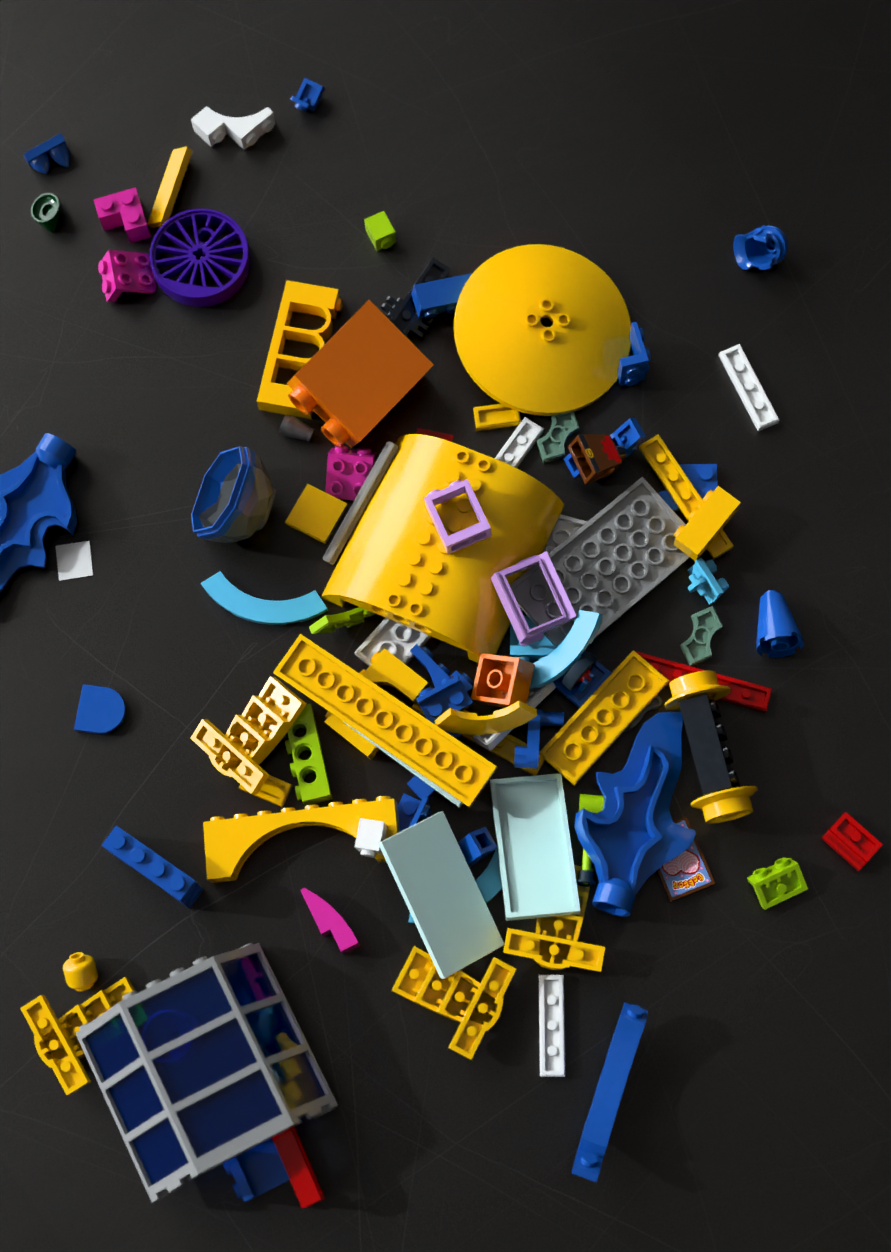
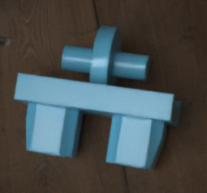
[687,558,729,605]

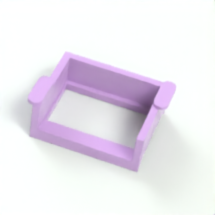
[491,551,576,646]

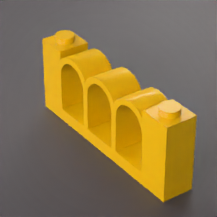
[257,280,343,419]

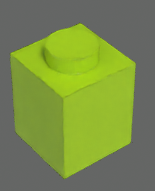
[364,211,396,251]

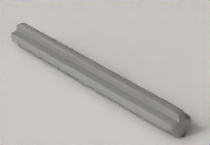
[323,441,399,565]

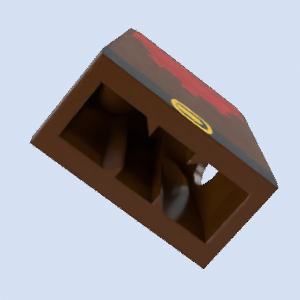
[568,434,626,484]

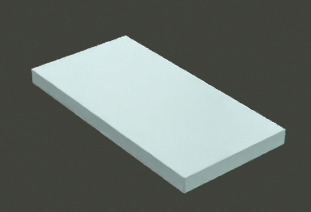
[490,773,580,921]
[378,811,504,979]

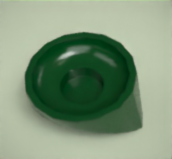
[31,193,61,233]

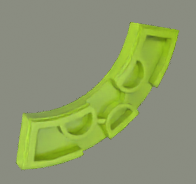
[309,607,376,635]

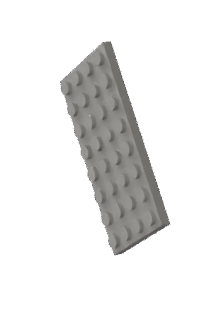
[510,477,690,646]

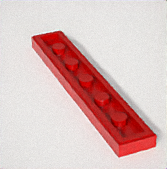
[635,651,772,713]

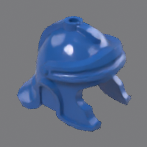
[733,225,789,270]

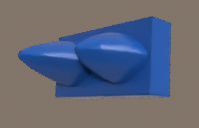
[23,133,70,174]

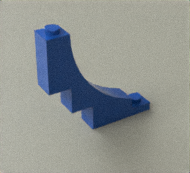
[572,1002,648,1182]

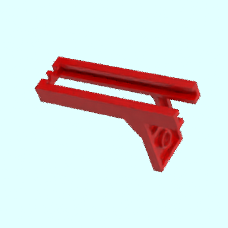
[179,1039,326,1209]

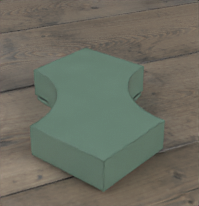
[536,411,580,464]
[680,606,723,667]

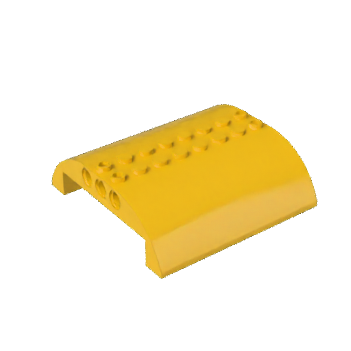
[321,434,564,663]

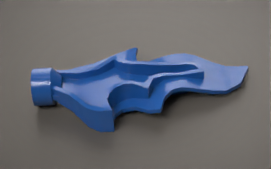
[0,433,77,593]
[574,712,696,917]

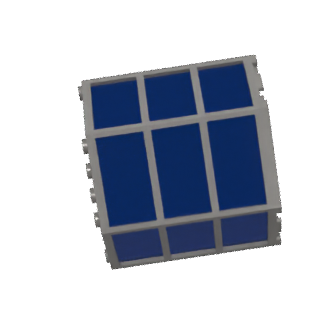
[76,943,338,1204]

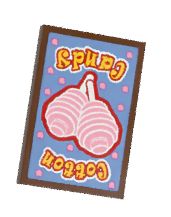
[656,817,715,902]

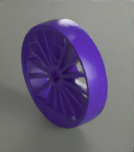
[150,209,251,307]

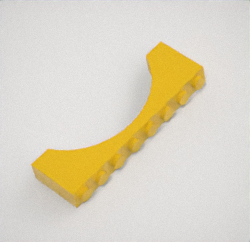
[203,796,400,883]

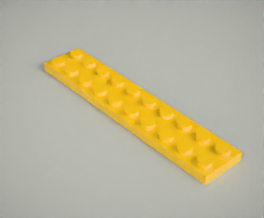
[273,634,497,808]

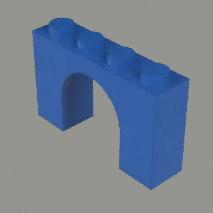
[101,825,204,909]

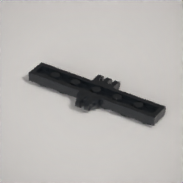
[381,257,451,340]

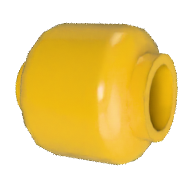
[63,952,98,991]

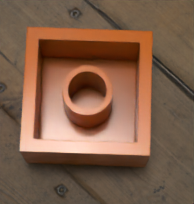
[471,653,535,708]

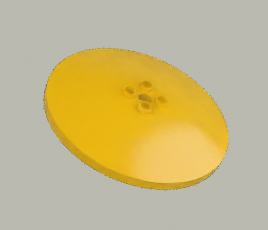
[454,244,631,416]

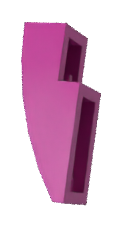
[300,888,360,954]

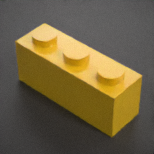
[674,486,741,561]

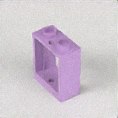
[424,479,491,554]

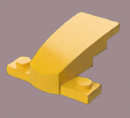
[190,676,307,795]
[503,865,605,972]
[391,946,516,1060]
[20,977,150,1096]

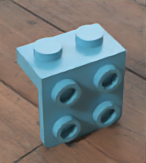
[510,616,558,662]

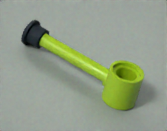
[576,794,604,887]

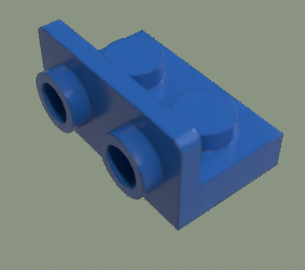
[416,676,474,724]

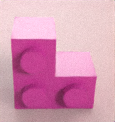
[94,187,151,243]

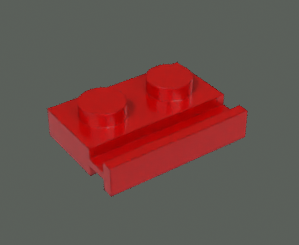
[821,811,883,871]

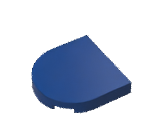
[74,684,126,735]

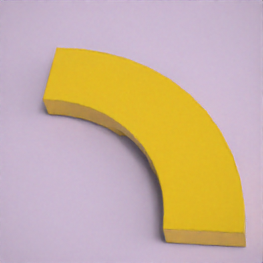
[435,700,537,735]

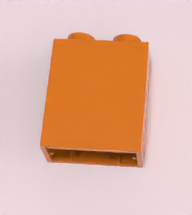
[287,300,434,448]

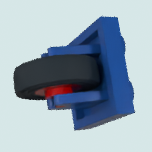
[553,650,612,708]

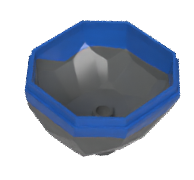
[191,446,276,543]

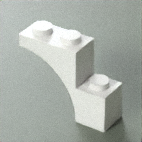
[191,106,276,150]

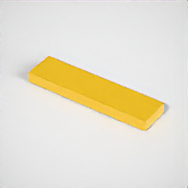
[147,147,192,228]

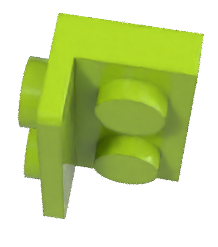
[747,857,808,910]

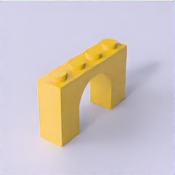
[324,648,430,760]

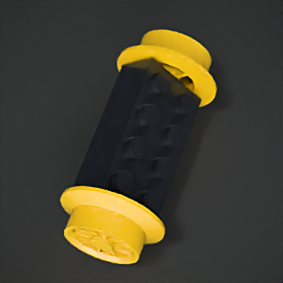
[664,670,758,824]

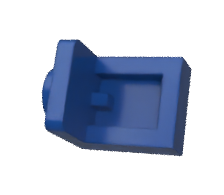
[290,78,325,112]

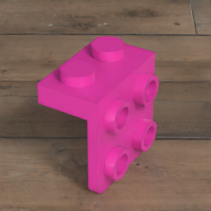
[98,250,156,302]
[325,445,376,501]

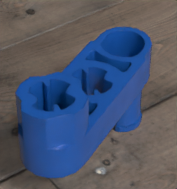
[514,709,564,769]

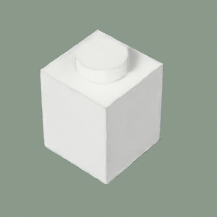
[355,818,387,857]

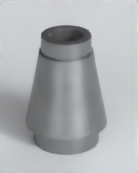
[279,415,314,442]

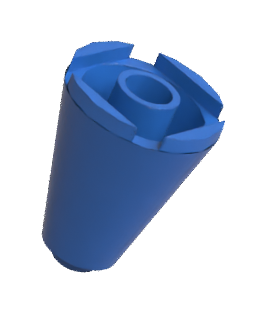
[756,590,804,658]

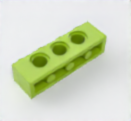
[285,704,332,806]

